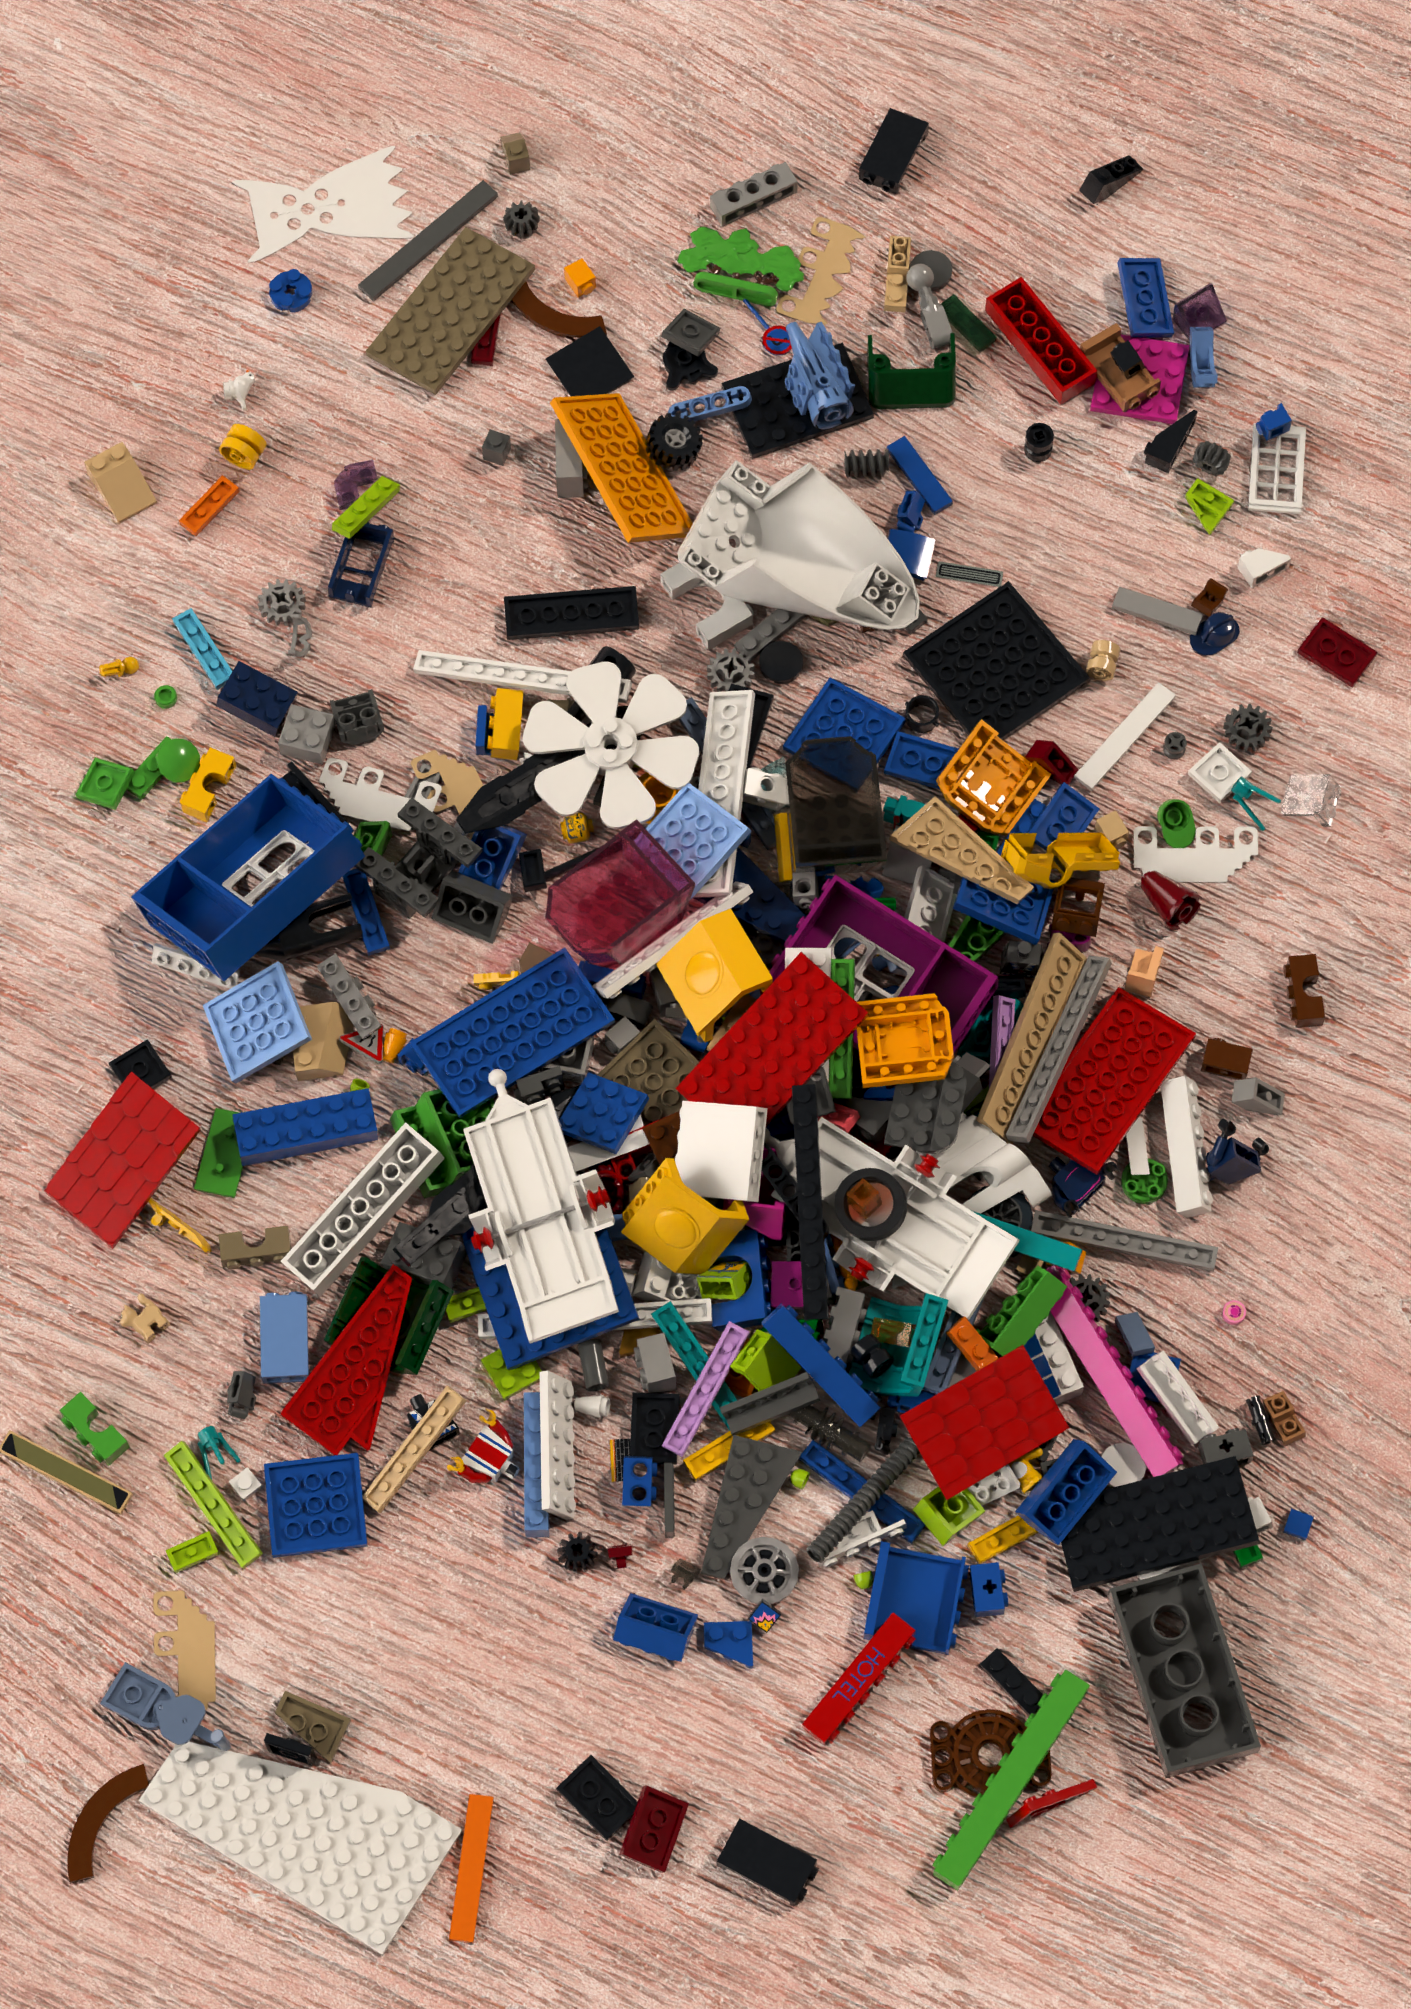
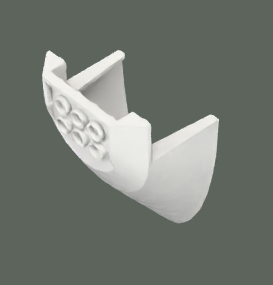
[677,460,920,630]

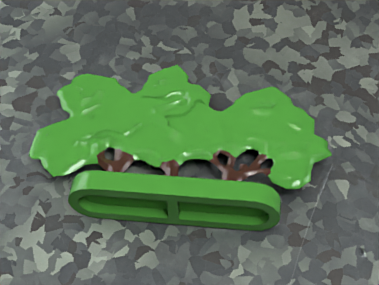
[677,227,804,306]

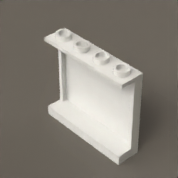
[675,1101,768,1202]

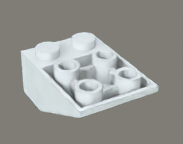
[632,1251,709,1302]

